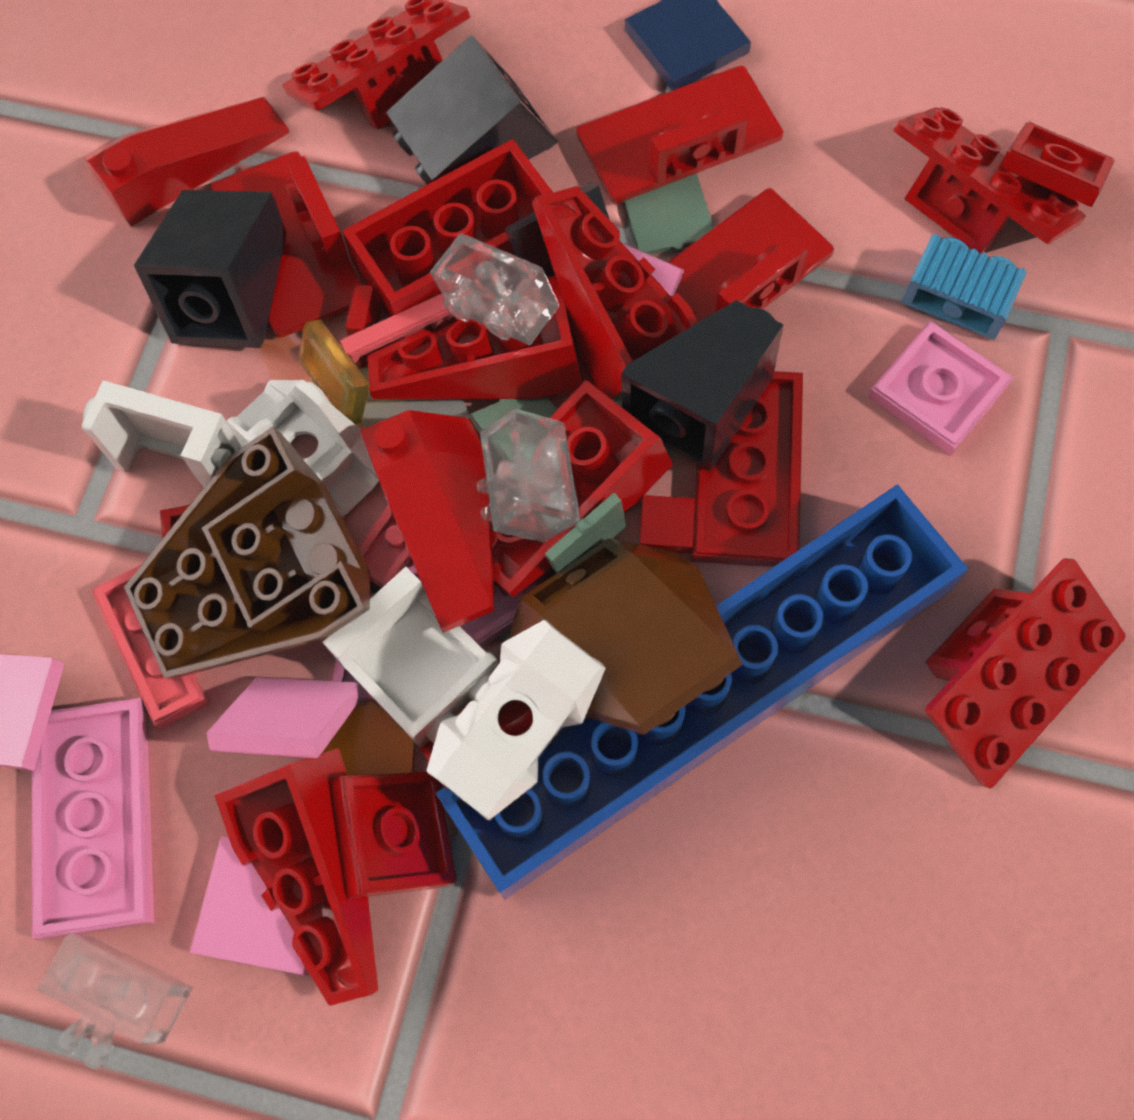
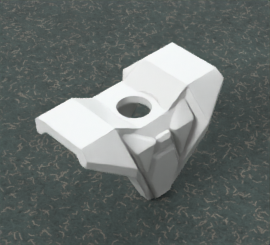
[227,379,380,520]
[427,620,605,820]

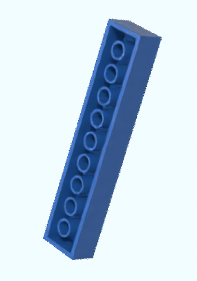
[436,484,968,900]

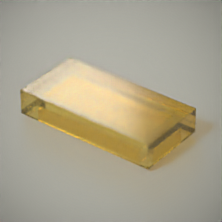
[298,320,370,424]

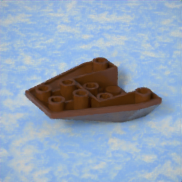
[124,426,370,679]
[508,538,743,735]

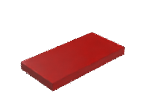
[692,371,803,567]

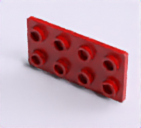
[282,0,471,130]
[576,65,784,204]
[893,107,1086,253]
[211,151,361,338]
[668,188,834,322]
[925,558,1126,789]

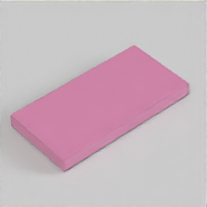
[32,698,154,940]

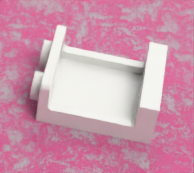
[82,380,242,488]
[323,567,499,748]

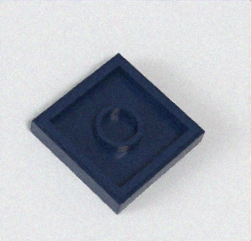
[625,0,751,91]

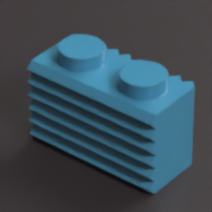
[901,234,1027,340]

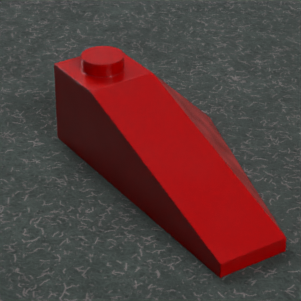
[82,97,290,227]
[532,186,698,402]
[367,276,583,399]
[490,380,673,597]
[360,410,494,633]
[214,748,379,1006]

